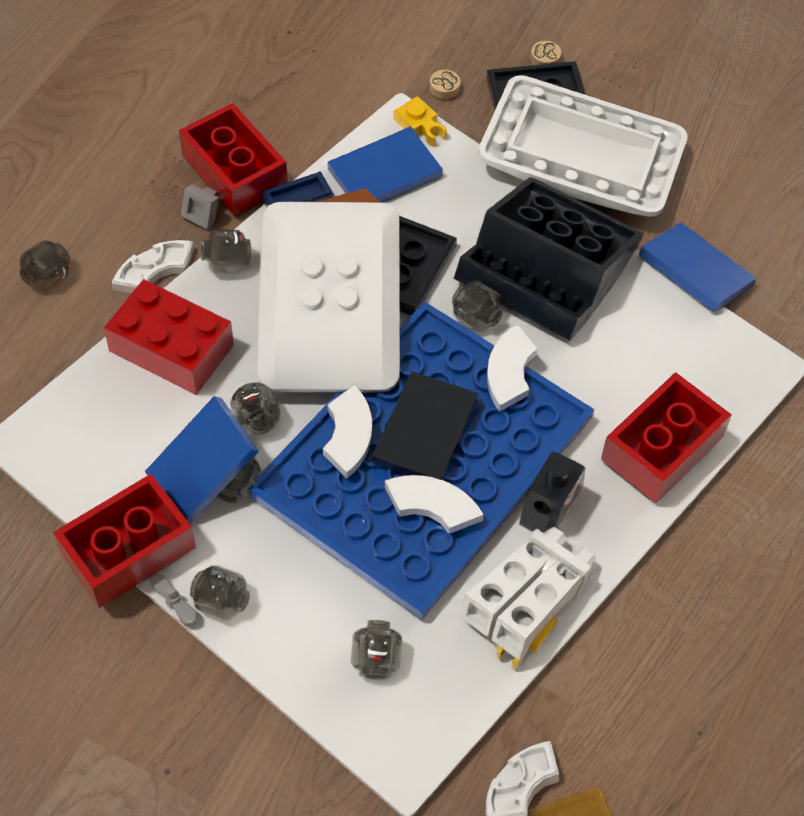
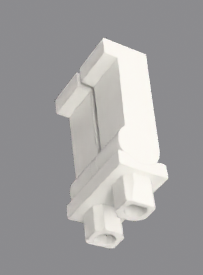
[460,527,596,660]

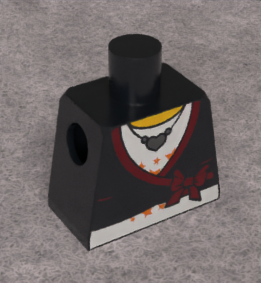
[519,452,586,533]

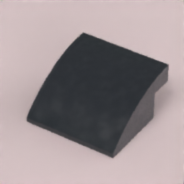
[453,177,644,340]

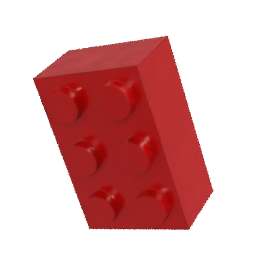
[179,103,288,216]
[104,279,234,395]
[601,372,732,503]
[53,474,196,608]

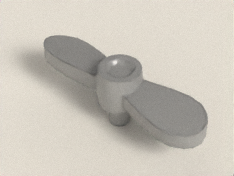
[150,573,197,626]

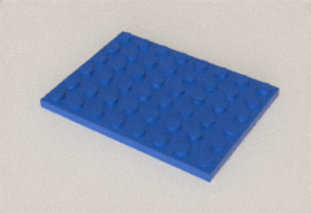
[246,302,595,620]

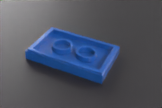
[327,127,443,203]
[638,223,757,312]
[145,396,259,524]

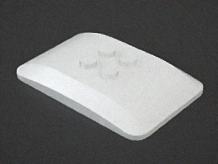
[478,75,687,217]
[257,202,400,393]

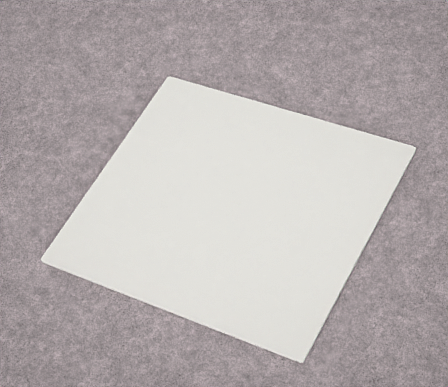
[0,93,804,816]

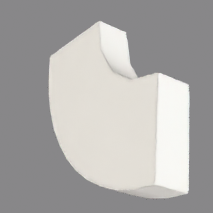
[112,240,194,293]
[487,324,538,412]
[323,385,372,479]
[385,475,484,534]
[486,741,559,816]

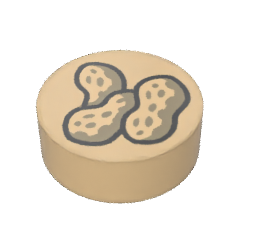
[530,41,561,65]
[430,70,460,100]

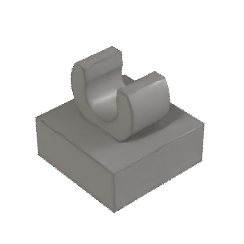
[181,184,219,230]

